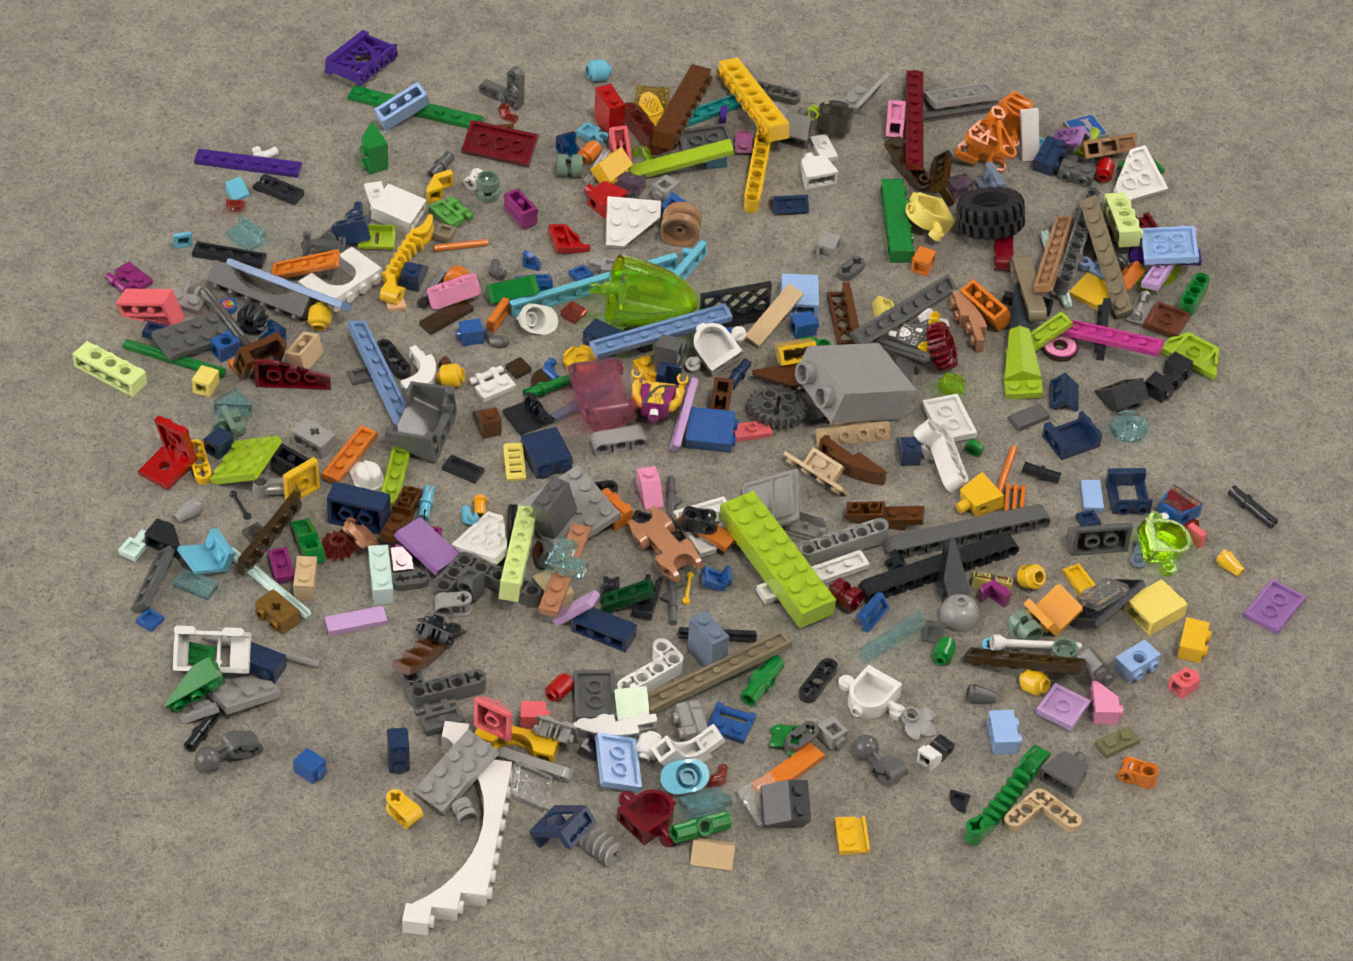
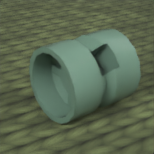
[557,154,583,177]
[477,170,500,203]
[1006,609,1044,640]
[1051,638,1078,675]

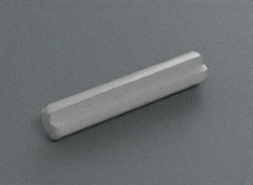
[583,149,611,185]

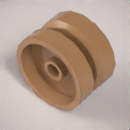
[660,202,702,247]

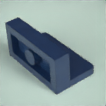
[770,194,809,214]
[331,215,371,245]
[656,362,682,388]
[1050,373,1079,412]

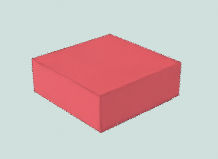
[1185,523,1207,549]

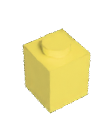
[192,365,220,397]

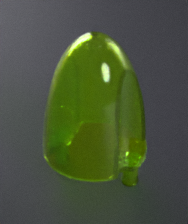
[589,255,700,328]

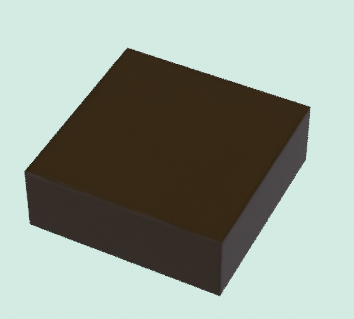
[505,357,531,379]

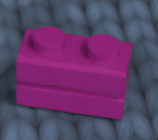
[504,188,538,230]

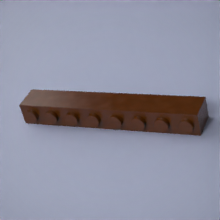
[651,64,713,150]

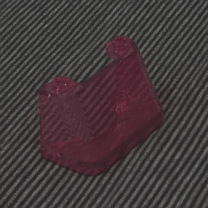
[567,357,637,433]

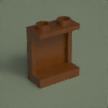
[233,332,287,380]

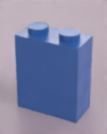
[686,407,739,453]

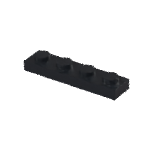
[1093,298,1110,361]

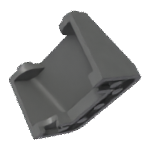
[385,381,457,463]

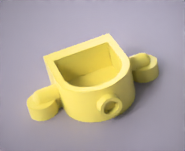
[906,192,956,242]

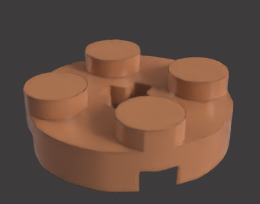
[342,517,379,549]

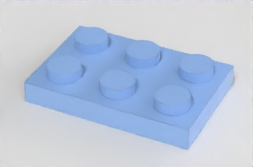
[595,732,642,792]

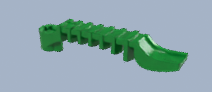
[964,744,1051,845]

